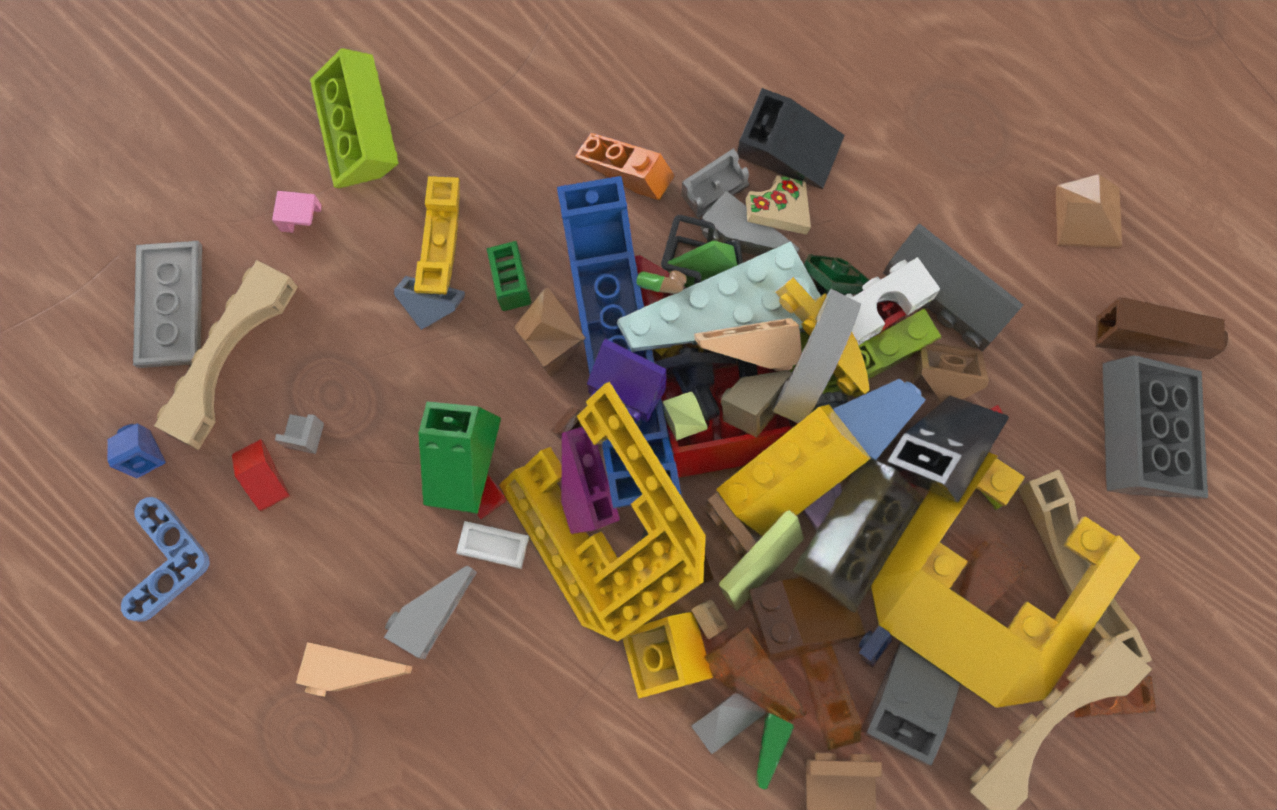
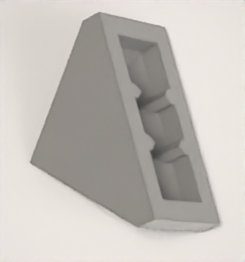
[691,685,766,754]

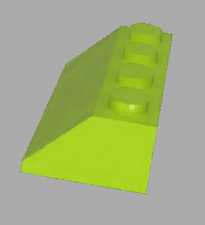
[310,48,398,188]

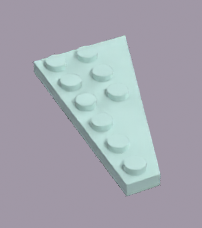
[617,241,821,352]

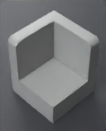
[275,414,324,454]

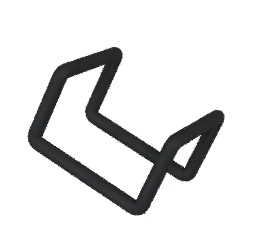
[661,215,715,290]

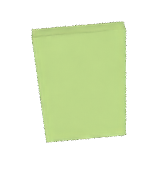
[719,510,804,611]

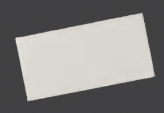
[456,521,529,569]

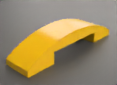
[414,176,460,295]

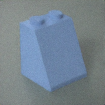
[833,379,926,472]

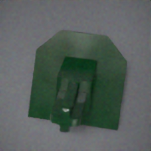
[804,254,870,296]

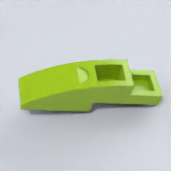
[822,308,941,394]

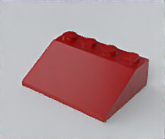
[661,365,798,478]

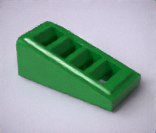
[486,241,532,311]
[756,713,794,790]

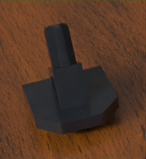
[655,348,737,421]

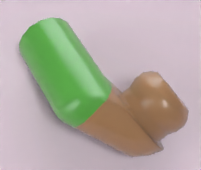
[636,270,687,294]

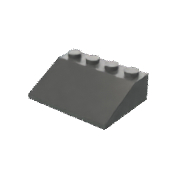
[1103,355,1208,499]

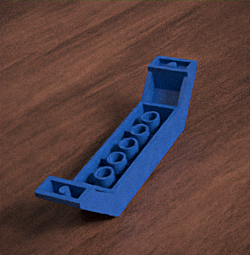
[557,176,682,509]

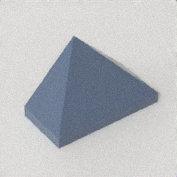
[394,276,465,330]

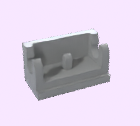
[681,148,749,219]

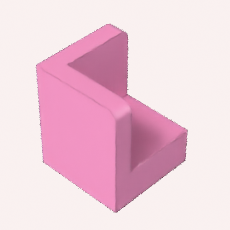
[272,191,322,233]

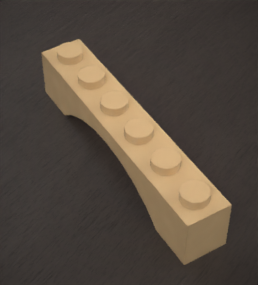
[154,260,298,450]
[1018,470,1152,663]
[970,637,1152,810]

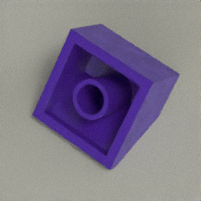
[587,339,666,422]

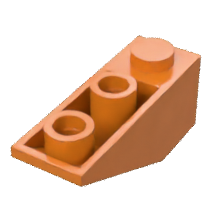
[575,133,675,200]

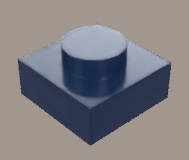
[859,626,892,668]

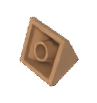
[1056,174,1122,248]
[514,288,586,377]
[912,342,989,403]

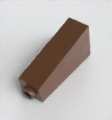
[1095,297,1228,359]

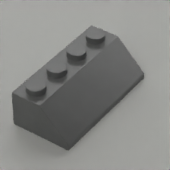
[883,223,1024,352]

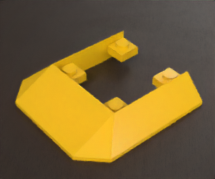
[499,382,706,642]
[870,452,1140,708]

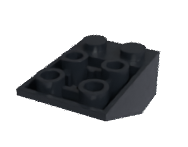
[737,88,845,190]
[888,396,1009,503]

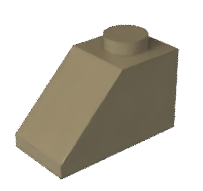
[721,370,792,437]

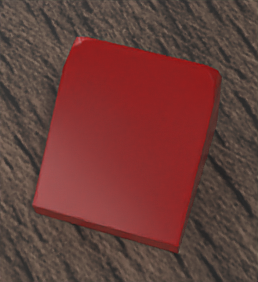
[477,474,507,520]

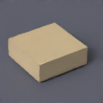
[691,599,728,639]

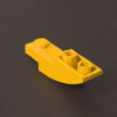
[775,277,870,398]

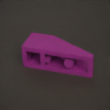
[561,427,620,534]

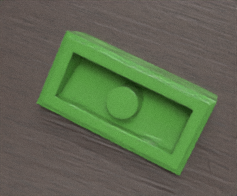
[668,240,737,288]

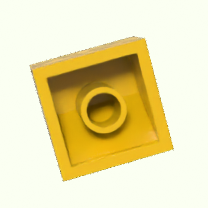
[623,612,713,699]

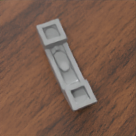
[772,289,861,423]

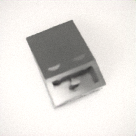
[860,641,960,766]

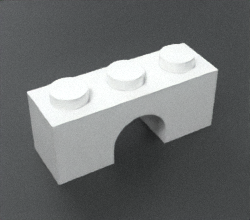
[845,257,940,346]

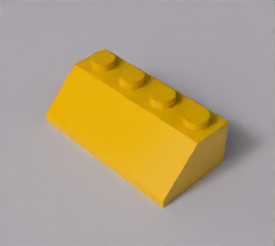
[716,404,871,536]

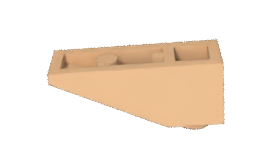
[694,318,802,371]
[296,642,413,697]

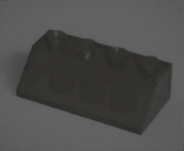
[793,459,924,613]

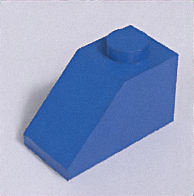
[107,423,166,479]

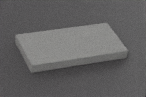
[133,241,202,368]

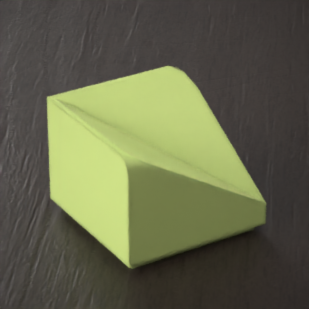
[662,392,707,440]

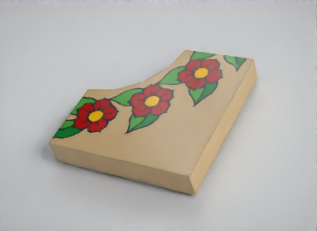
[746,175,811,235]

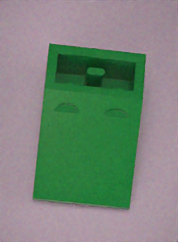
[418,401,501,514]

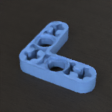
[121,497,210,622]

